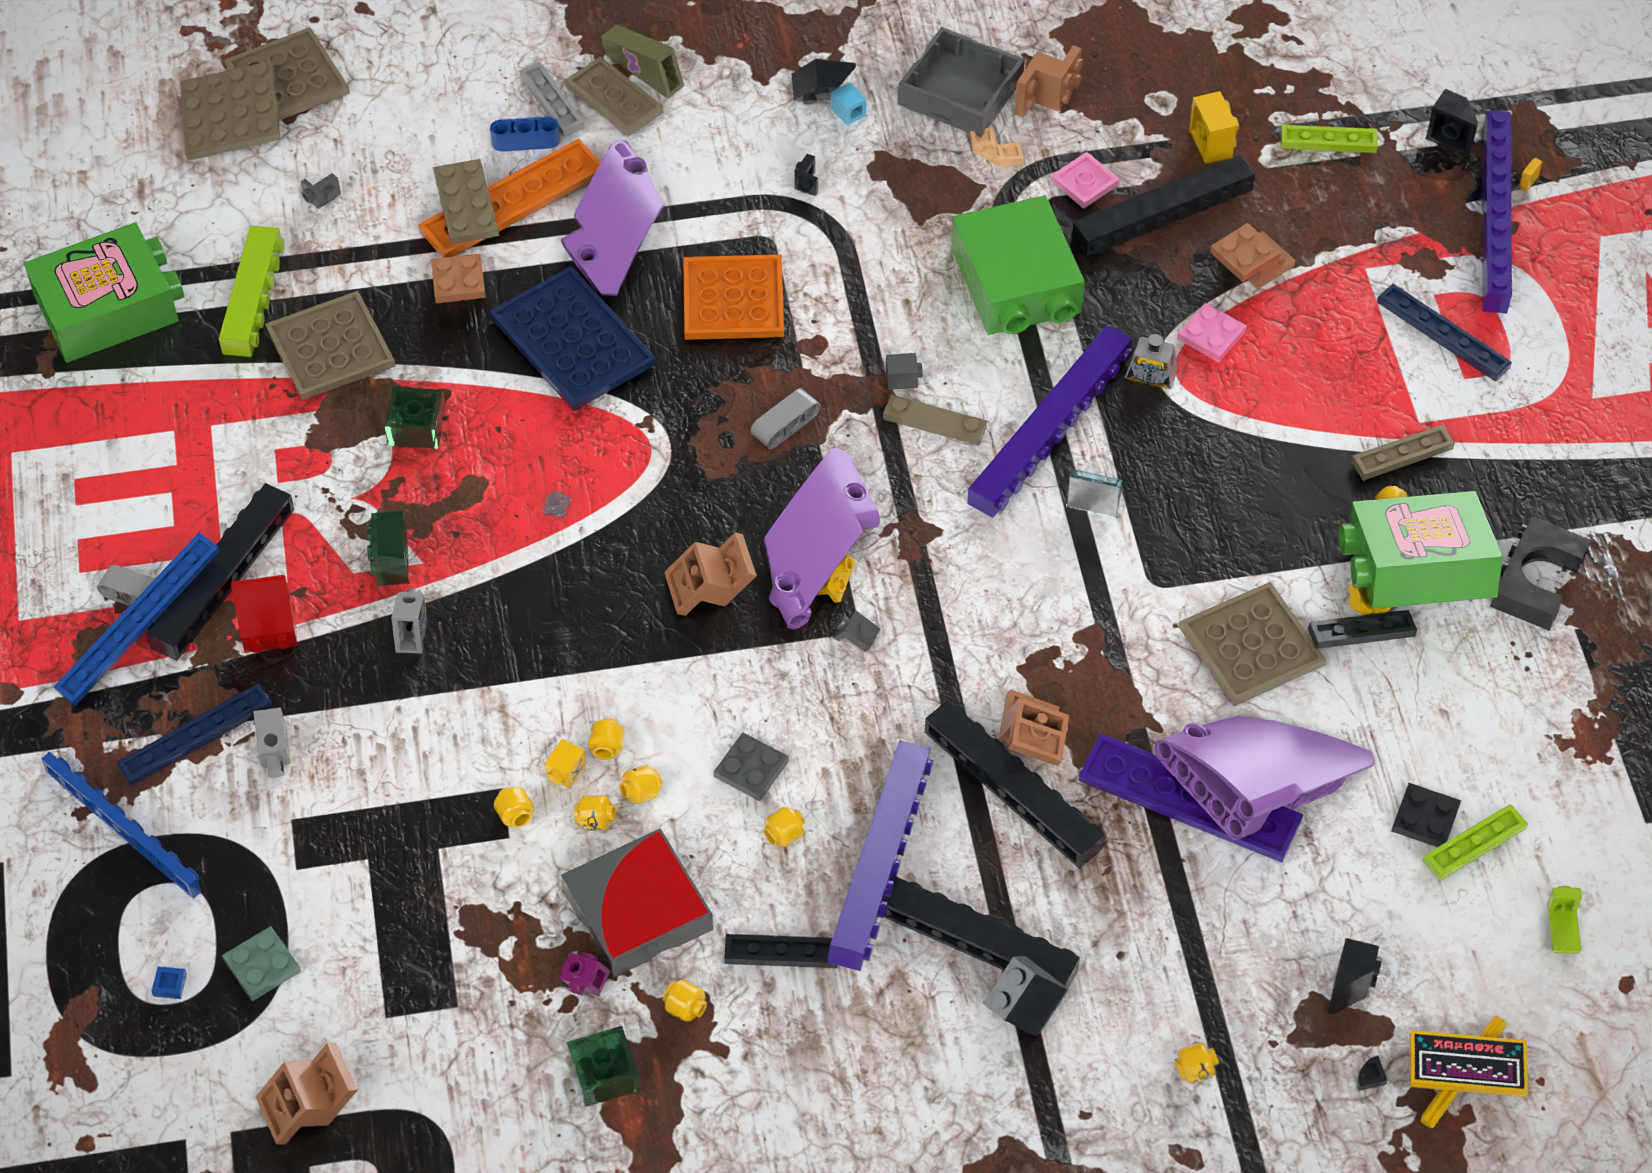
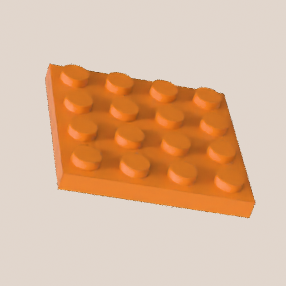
[684,255,784,340]

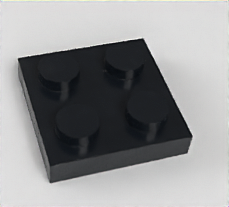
[1391,783,1461,847]

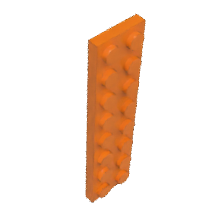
[418,139,601,258]

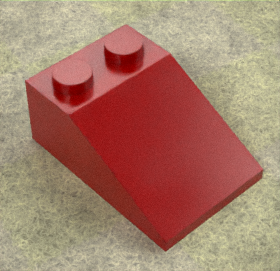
[231,575,298,653]

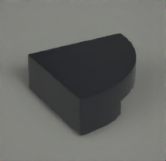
[1357,1055,1388,1091]

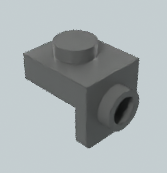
[301,173,341,209]
[833,610,880,651]

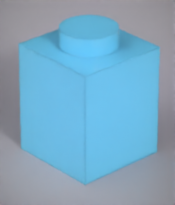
[831,82,866,125]

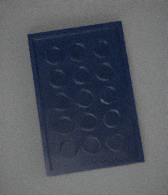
[489,266,656,411]

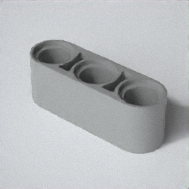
[750,388,821,449]
[97,565,162,616]

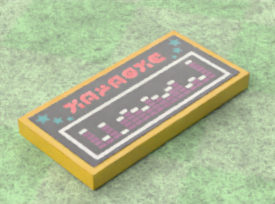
[1409,1030,1528,1097]

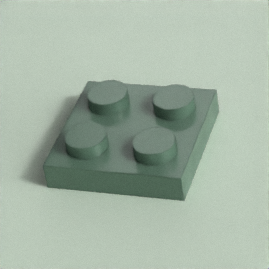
[222,926,301,1001]

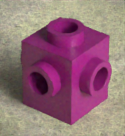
[559,952,610,996]

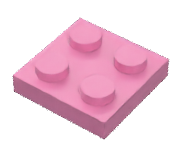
[1051,152,1120,209]
[1177,303,1247,363]

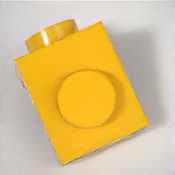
[1348,584,1391,615]

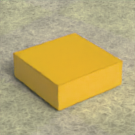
[1519,158,1543,192]

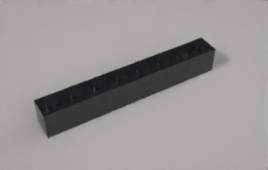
[1072,155,1255,257]
[146,483,295,661]
[925,699,1104,869]
[884,876,1080,989]

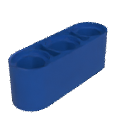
[490,117,560,152]

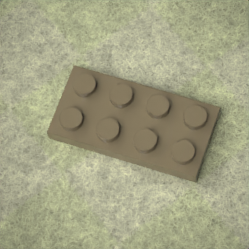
[565,56,664,137]
[433,159,499,245]

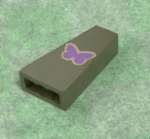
[600,25,684,98]

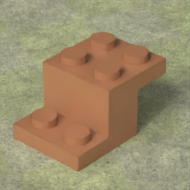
[1015,45,1083,118]
[1210,223,1295,289]
[431,254,486,303]
[664,533,757,616]
[999,689,1069,766]
[256,1043,358,1144]

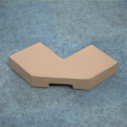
[969,127,1024,167]

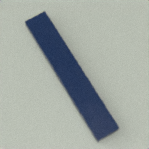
[1377,283,1512,382]
[117,683,273,786]

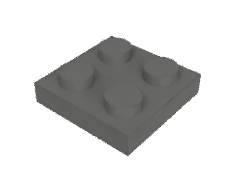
[714,732,789,801]

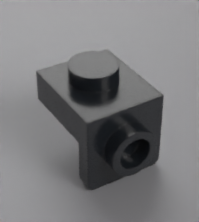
[794,154,818,196]

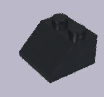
[791,59,856,105]
[1426,88,1478,158]
[1328,938,1383,1015]
[982,956,1069,1036]

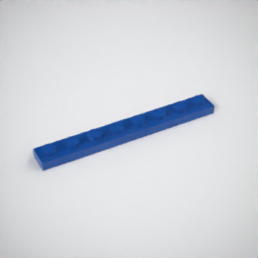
[53,532,220,706]
[41,751,201,899]

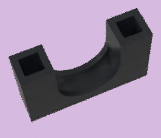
[1490,516,1591,631]

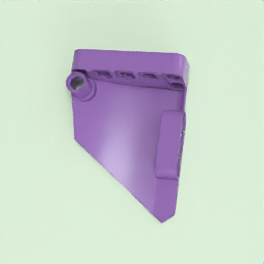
[1154,716,1374,840]

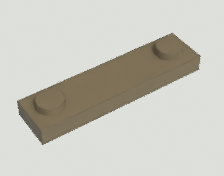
[883,394,987,446]
[1351,424,1455,481]

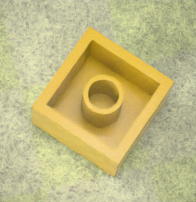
[1189,91,1239,164]

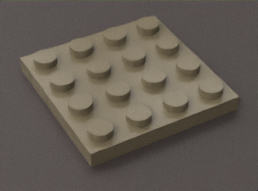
[225,27,350,121]
[180,61,281,160]
[265,291,395,401]
[1179,582,1326,706]

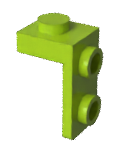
[1547,886,1582,954]

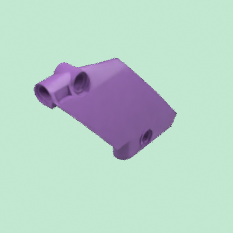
[560,140,664,296]
[764,448,880,629]

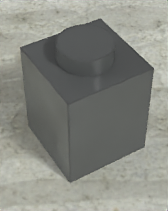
[886,353,923,390]

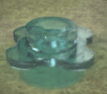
[542,492,571,518]

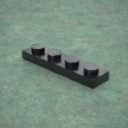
[1308,610,1417,649]
[724,934,838,968]

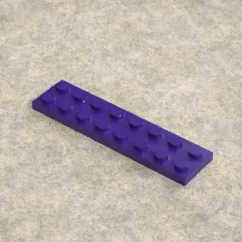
[1079,733,1304,863]

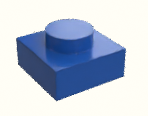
[151,966,187,999]

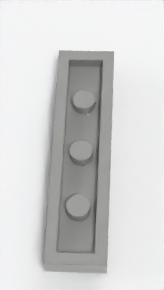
[520,62,585,137]

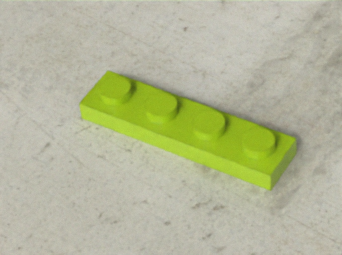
[1281,125,1378,153]
[1423,804,1528,881]

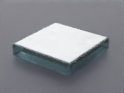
[1066,469,1122,518]

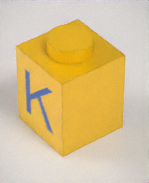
[545,739,587,789]

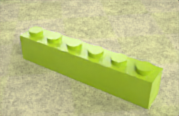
[219,225,285,357]

